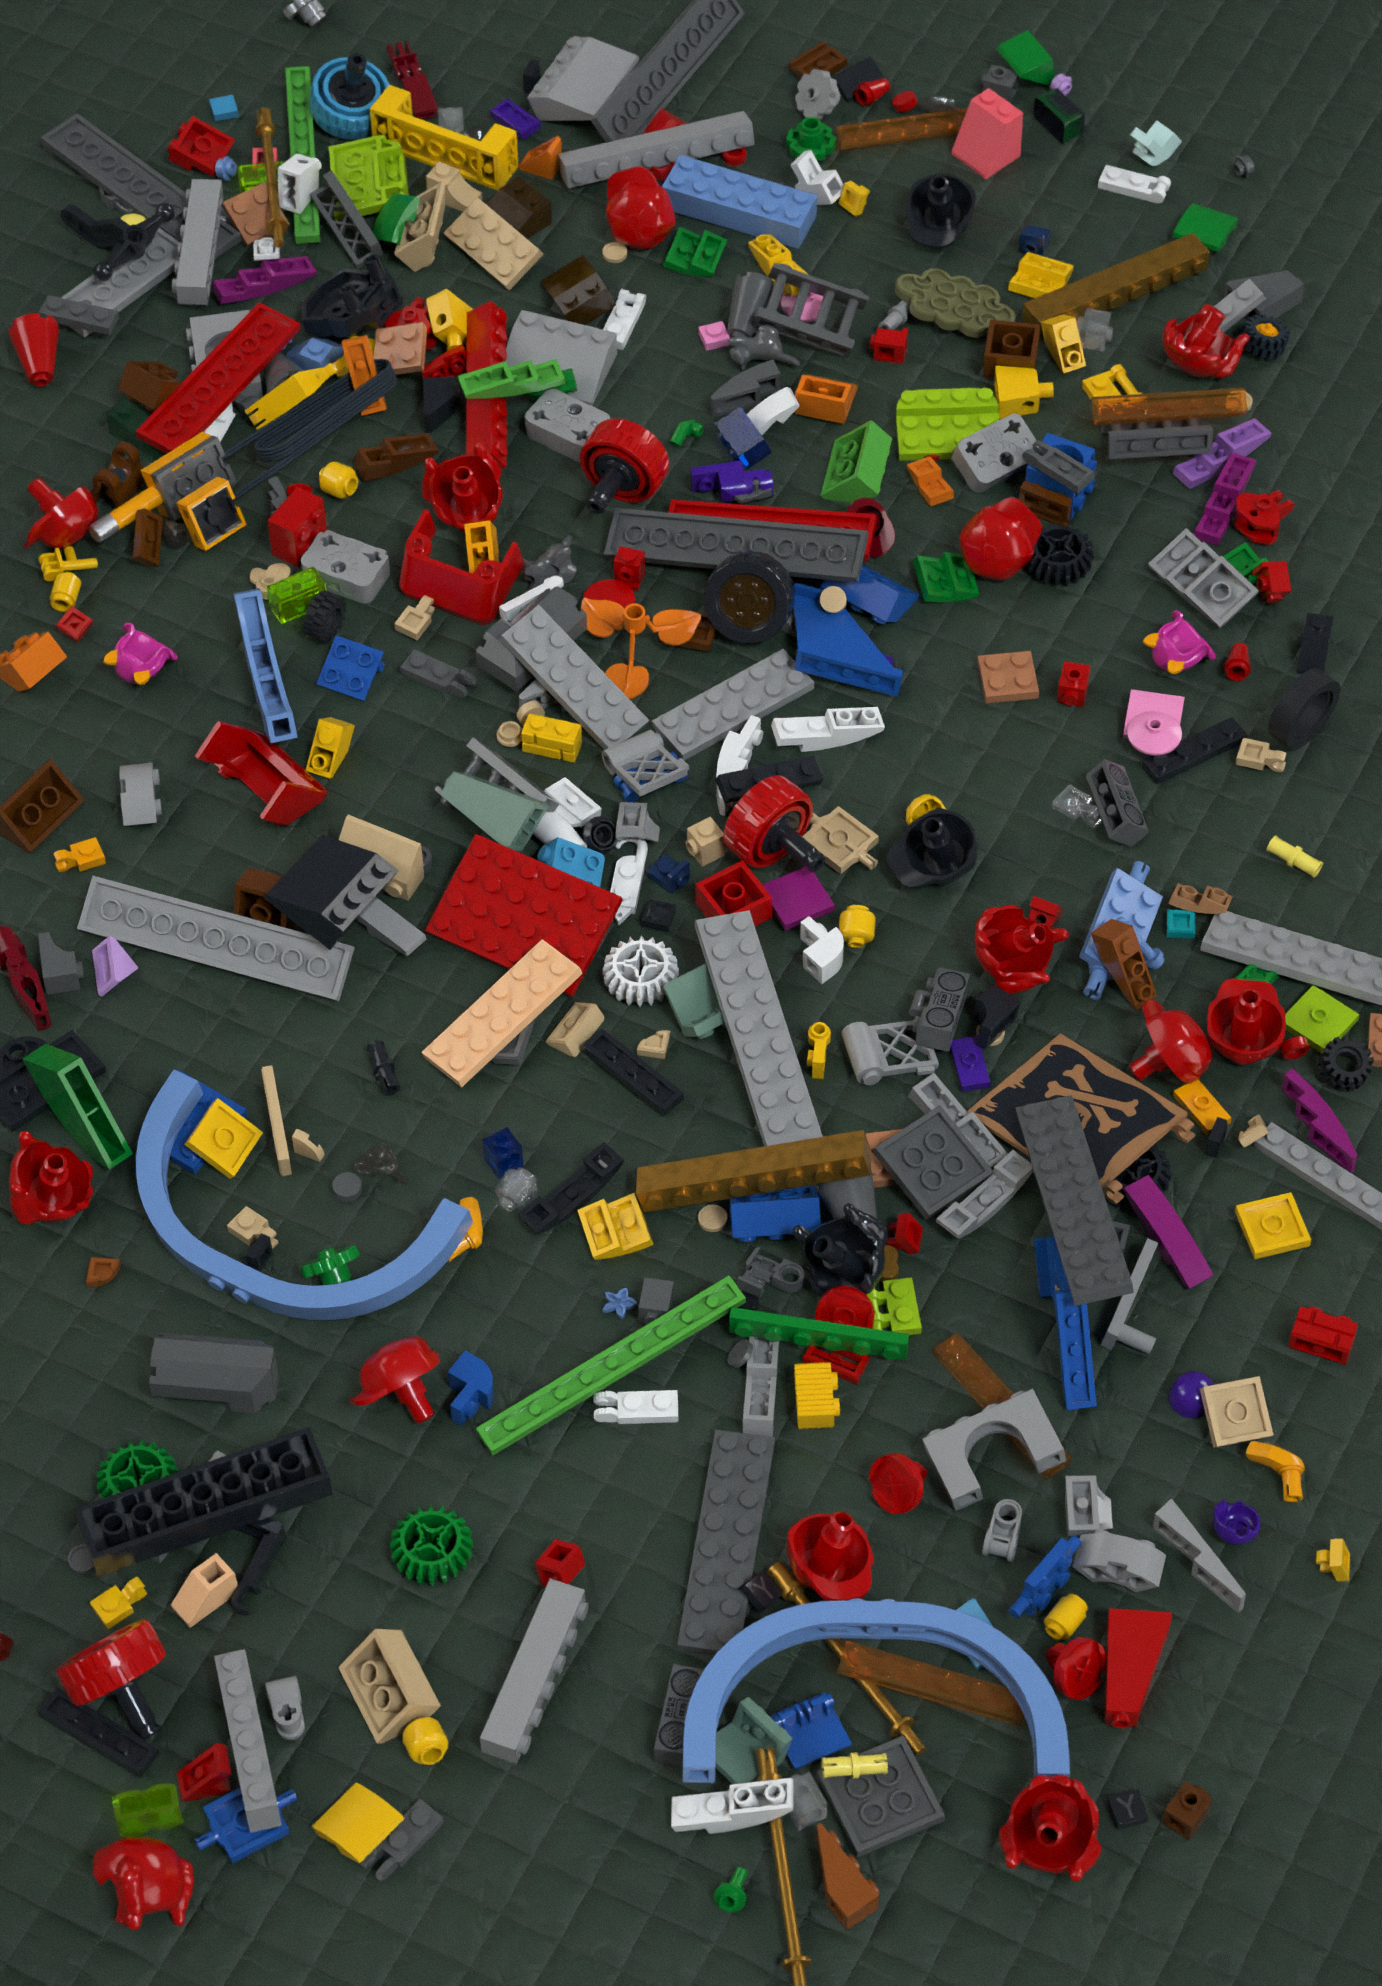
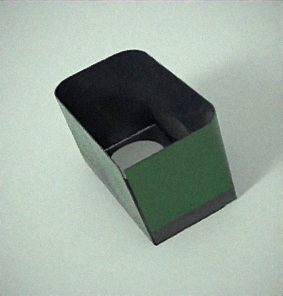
[1033,88,1085,144]

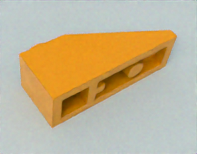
[464,520,499,574]

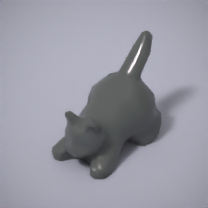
[729,325,800,371]
[522,535,577,590]

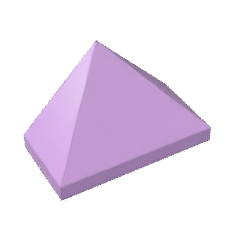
[92,936,138,996]

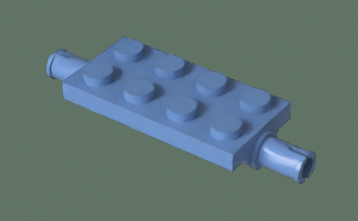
[1079,861,1163,1000]

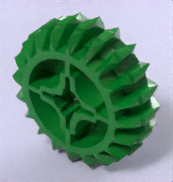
[96,1440,179,1499]
[390,1504,473,1587]

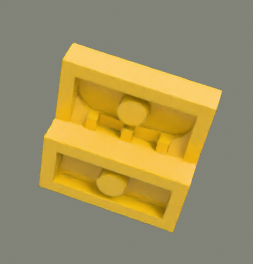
[1008,252,1074,298]
[578,1193,654,1260]
[312,1782,404,1864]

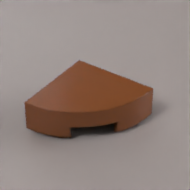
[86,1257,121,1288]

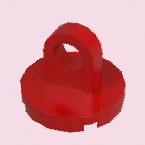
[869,1453,927,1514]
[1046,1637,1107,1700]

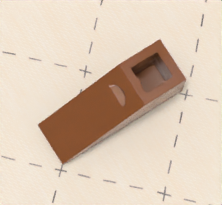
[1091,918,1157,1010]
[816,1823,880,1930]

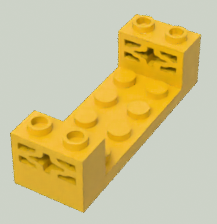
[370,85,518,191]

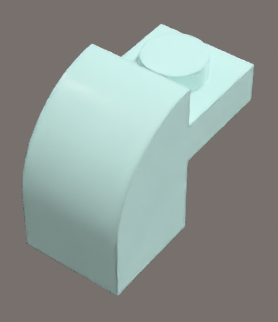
[1130,120,1182,166]

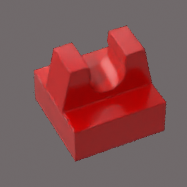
[1029,896,1064,928]
[887,1213,923,1254]

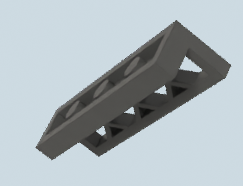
[310,170,383,269]

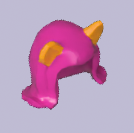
[1143,610,1216,674]
[103,623,178,685]

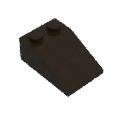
[486,176,552,239]
[541,255,616,325]

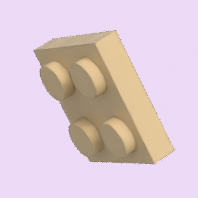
[1200,1376,1273,1448]

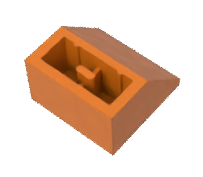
[795,375,858,424]
[0,631,67,692]

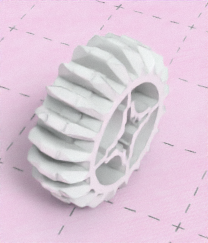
[603,935,679,1007]

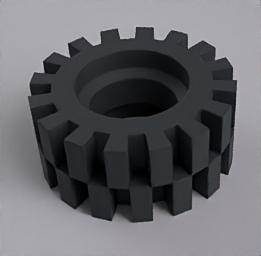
[303,590,347,642]
[1317,1036,1374,1092]

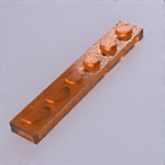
[836,108,968,150]
[1091,388,1248,425]
[934,1332,1072,1479]
[837,1640,1023,1726]

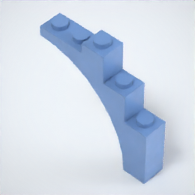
[234,588,298,743]

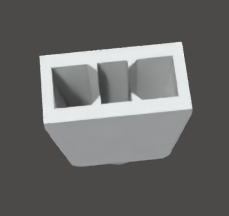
[278,154,321,214]

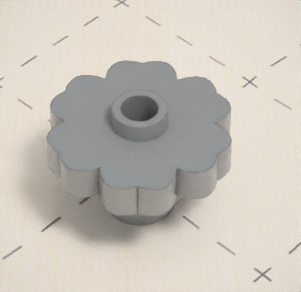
[282,0,326,27]
[795,69,840,120]

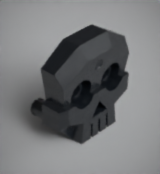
[301,254,402,338]

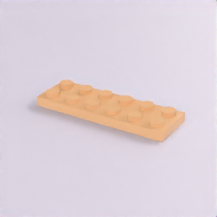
[422,939,583,1088]

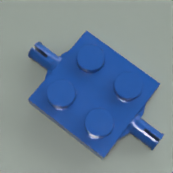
[1008,1535,1082,1619]
[194,1787,297,1864]

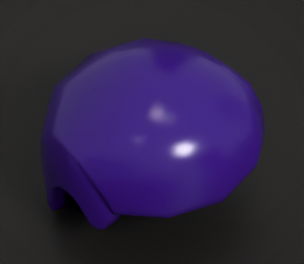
[1169,1371,1214,1419]
[1213,1500,1260,1544]

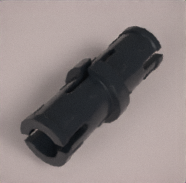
[367,1040,401,1096]

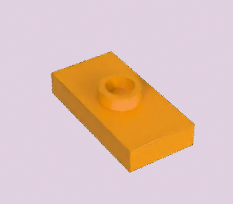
[1173,1079,1231,1136]

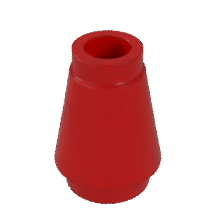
[855,78,890,106]
[1224,643,1251,681]

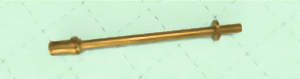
[256,107,288,248]
[767,1561,927,1756]
[755,1747,812,1986]

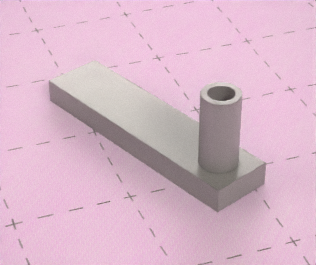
[1101,1238,1158,1354]

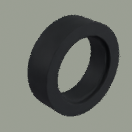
[1268,668,1341,750]

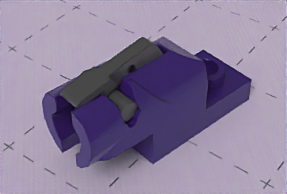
[690,461,774,504]

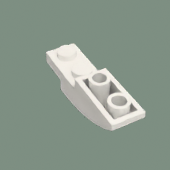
[771,707,885,752]
[716,715,763,816]
[671,1778,793,1834]

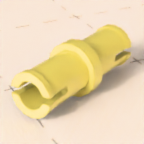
[1266,835,1323,878]
[821,1753,888,1779]

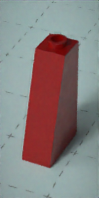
[1104,1608,1172,1729]

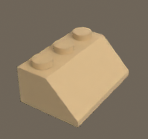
[394,182,445,272]
[339,815,424,901]
[338,1629,441,1744]

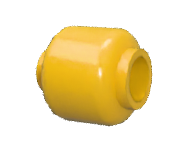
[319,462,358,499]
[839,905,876,948]
[403,1717,448,1765]

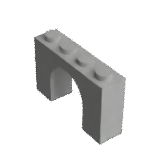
[186,310,263,404]
[922,1389,1066,1512]

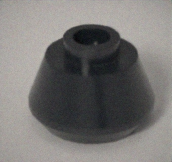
[582,816,617,854]

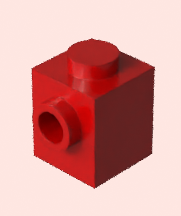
[1057,661,1091,707]

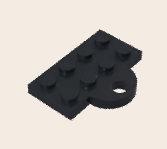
[0,1030,106,1132]

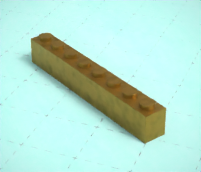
[1022,233,1210,339]
[636,1130,871,1213]

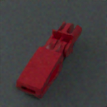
[386,40,438,120]
[0,926,52,1031]

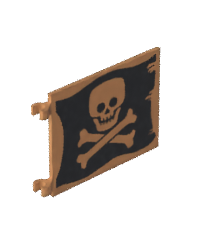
[967,1033,1195,1204]

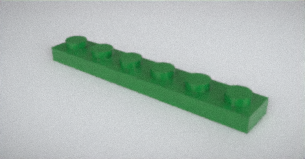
[730,1307,909,1360]

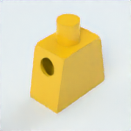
[426,289,473,351]
[994,366,1054,419]

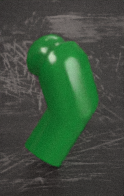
[669,420,703,448]

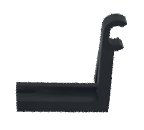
[232,1518,286,1616]

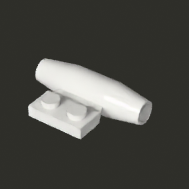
[503,777,602,848]

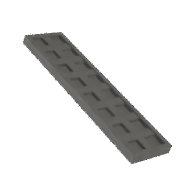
[677,1430,775,1656]

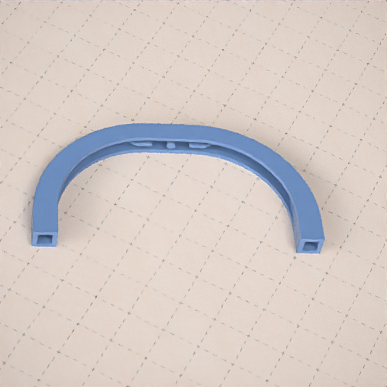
[136,1070,473,1320]
[683,1599,1070,1783]

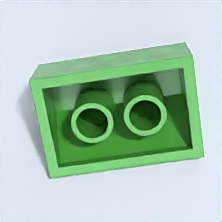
[820,420,892,503]

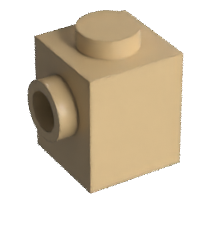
[685,817,725,867]

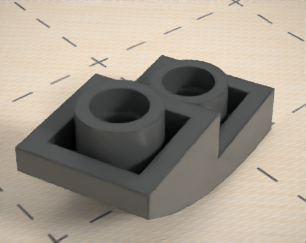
[266,476,287,517]

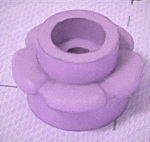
[1050,74,1072,95]

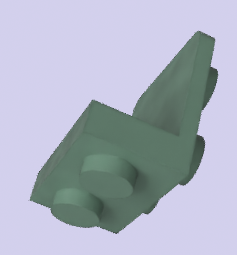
[664,963,726,1039]
[715,1697,793,1784]

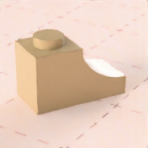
[426,162,482,212]

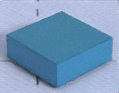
[209,95,239,122]

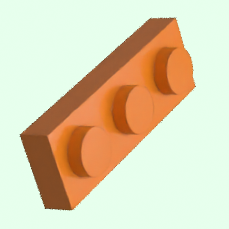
[342,335,387,416]

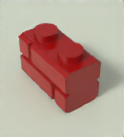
[1288,1306,1358,1365]

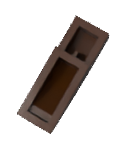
[353,433,439,481]

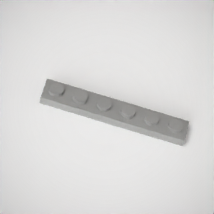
[1254,1122,1382,1230]

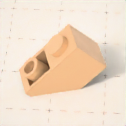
[171,1553,238,1628]

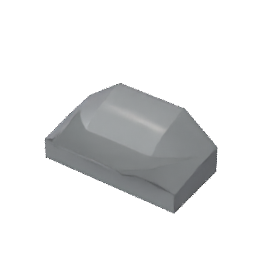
[616,802,660,842]
[1065,1476,1113,1536]

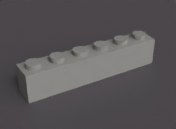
[172,179,224,305]
[480,1579,589,1764]
[214,1649,282,1833]

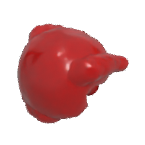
[1162,304,1250,379]
[422,442,503,532]
[974,905,1069,994]
[9,1131,94,1225]
[999,1774,1102,1882]
[93,1837,194,1931]

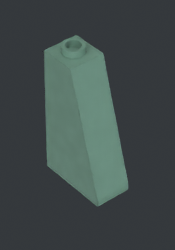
[440,771,549,851]

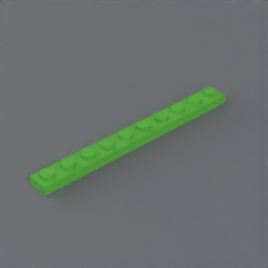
[286,66,321,244]
[476,1275,746,1456]

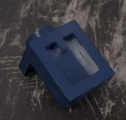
[1019,225,1051,256]
[647,854,690,894]

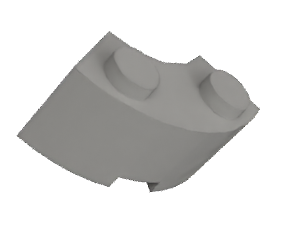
[119,763,162,826]
[1073,1530,1166,1592]

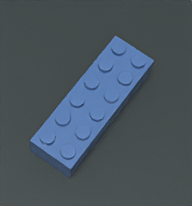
[662,155,817,249]

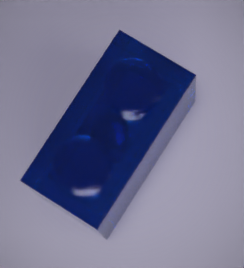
[715,406,773,470]

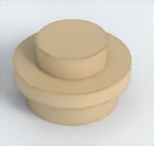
[497,721,522,747]

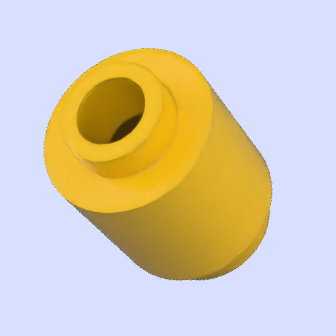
[50,572,81,612]
[1044,1593,1088,1640]

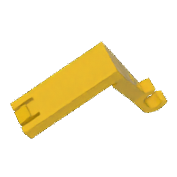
[245,357,347,430]

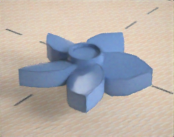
[603,1288,638,1319]

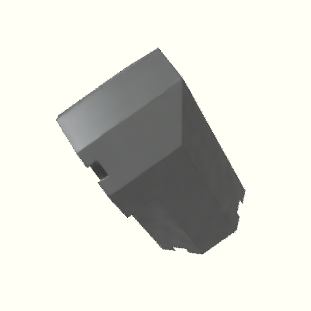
[476,586,587,691]
[149,1332,279,1414]

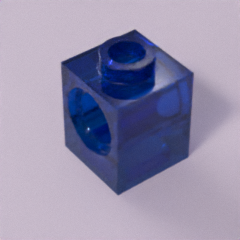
[482,1127,524,1179]

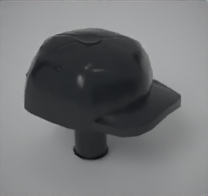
[906,174,976,249]
[887,808,979,889]

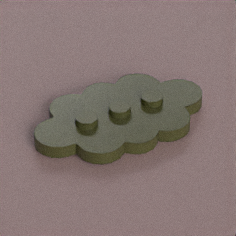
[894,269,1015,338]

